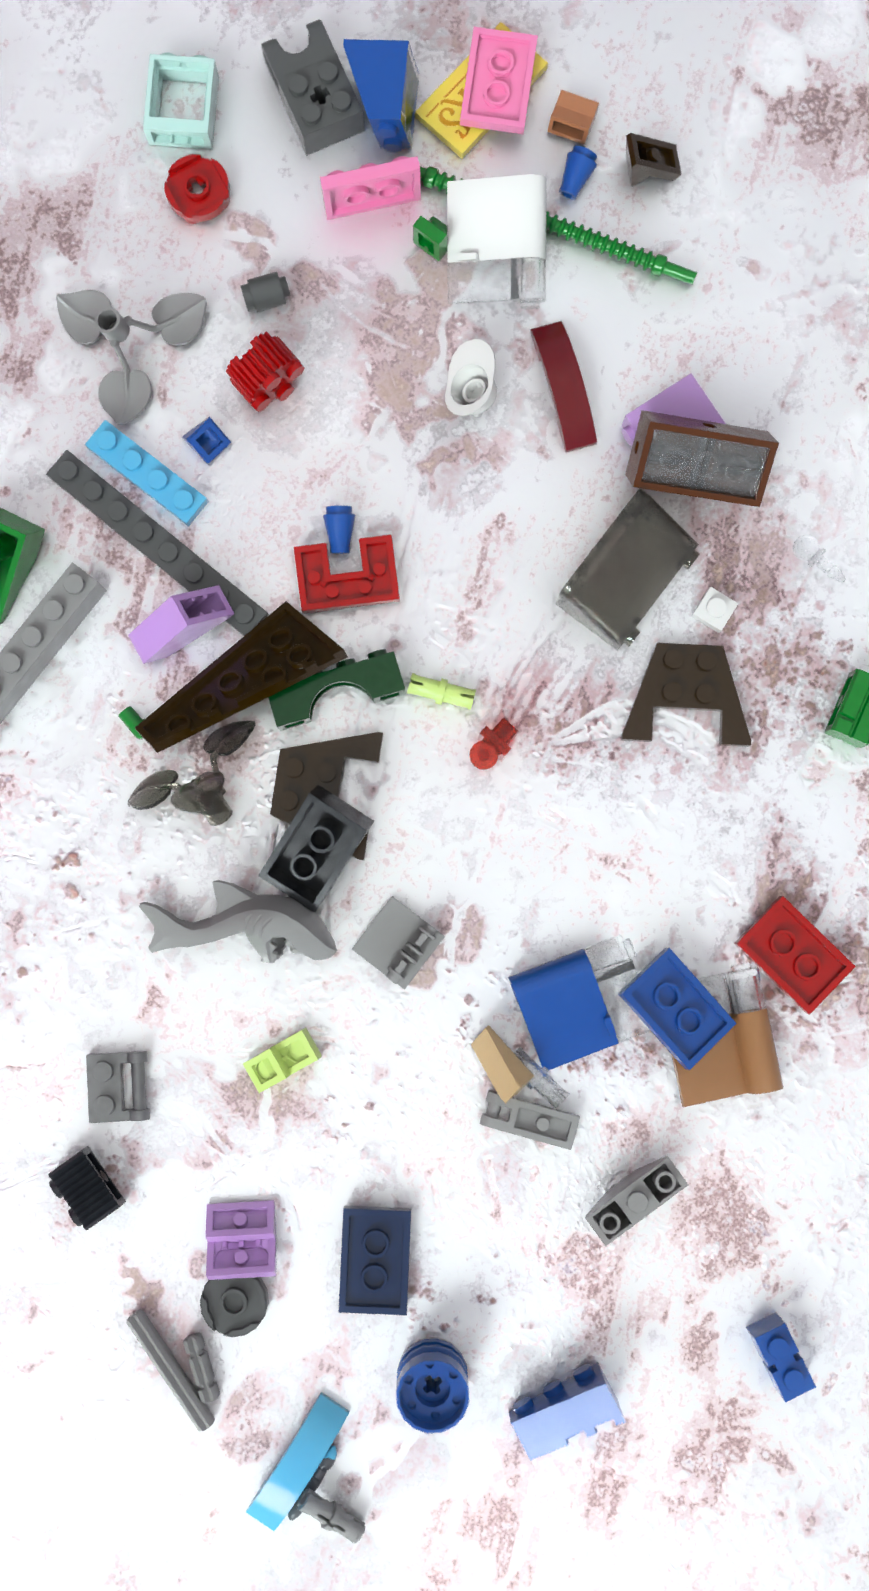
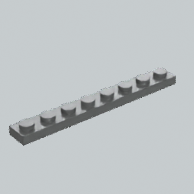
[46,450,269,636]

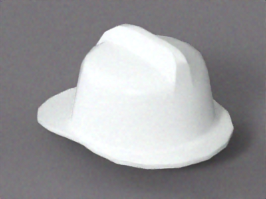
[445,339,497,417]

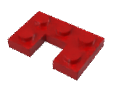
[294,535,400,614]

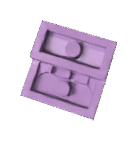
[205,1200,276,1280]

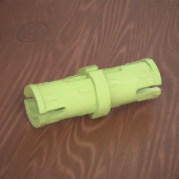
[407,673,476,710]

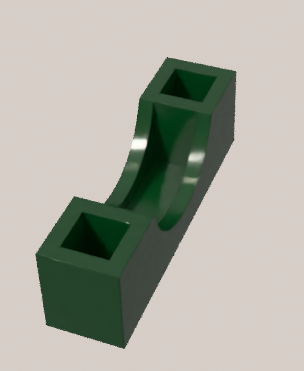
[268,649,406,731]

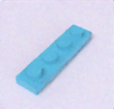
[85,420,209,527]

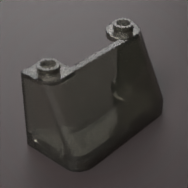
[556,488,700,651]

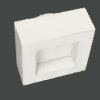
[691,586,738,633]

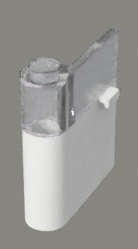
[447,174,546,309]

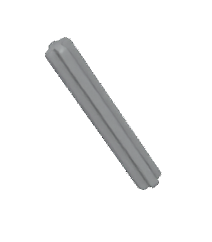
[126,1309,215,1432]

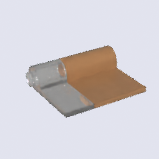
[672,962,784,1107]

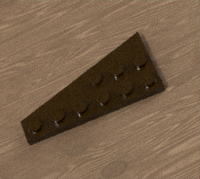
[135,601,348,753]

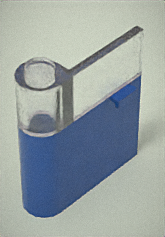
[508,934,651,1072]

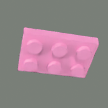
[460,27,538,135]
[320,156,421,220]

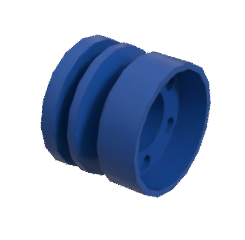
[396,1338,469,1434]

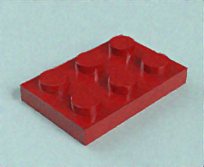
[734,896,856,1015]

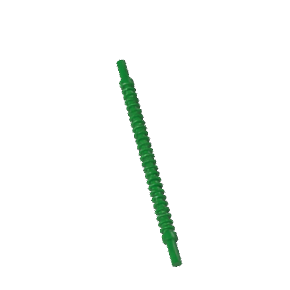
[420,166,697,285]

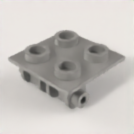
[352,896,445,990]

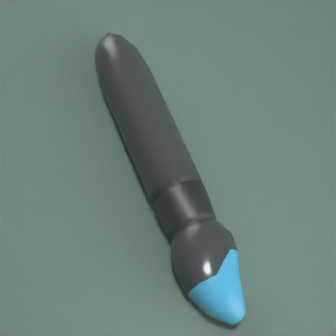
[288,1446,337,1521]

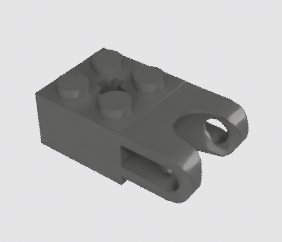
[261,19,365,156]

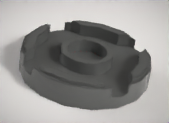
[200,1277,269,1338]

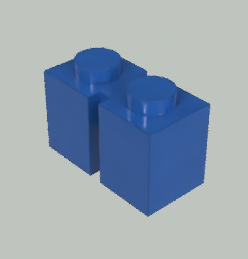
[746,1312,816,1403]

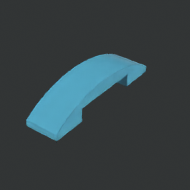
[246,1392,349,1531]

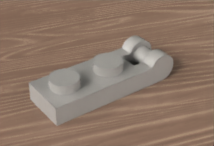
[479,1090,580,1150]

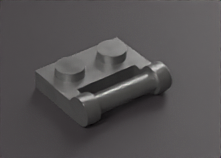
[86,1051,150,1123]

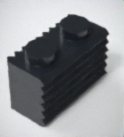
[48,1146,126,1231]

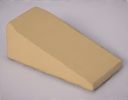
[471,1025,534,1104]

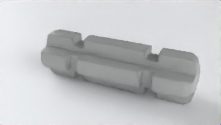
[183,1333,220,1403]

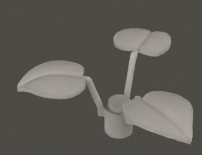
[56,290,207,425]

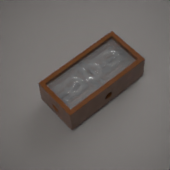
[625,410,779,507]

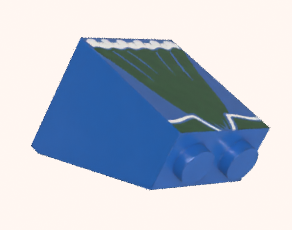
[343,39,419,153]

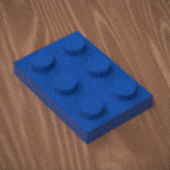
[618,948,737,1070]

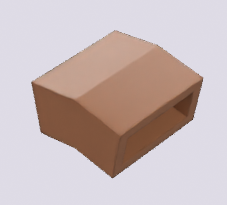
[547,89,599,145]

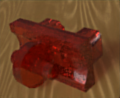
[469,718,518,770]

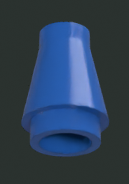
[559,145,597,200]
[323,506,355,554]

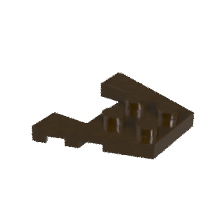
[621,643,751,747]
[270,732,383,861]

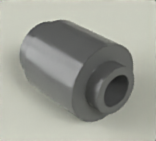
[240,271,291,313]

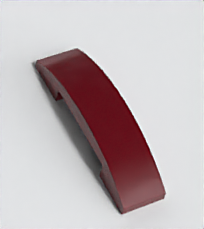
[530,321,597,453]

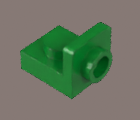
[413,216,448,261]

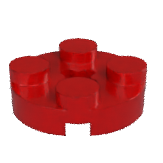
[164,154,230,224]

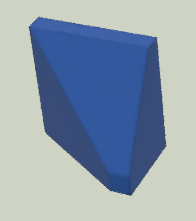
[182,417,231,464]

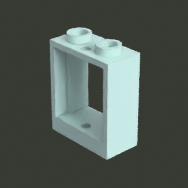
[143,52,219,150]

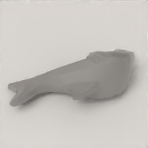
[139,880,337,963]

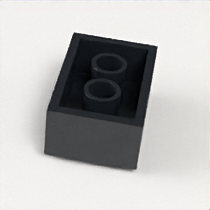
[258,785,374,912]

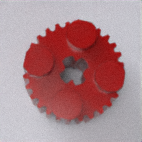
[226,331,305,412]

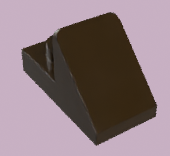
[626,133,682,187]

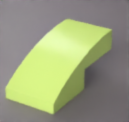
[243,1027,322,1093]

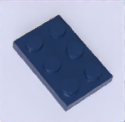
[338,1206,411,1316]

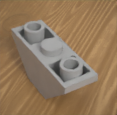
[585,1156,688,1246]

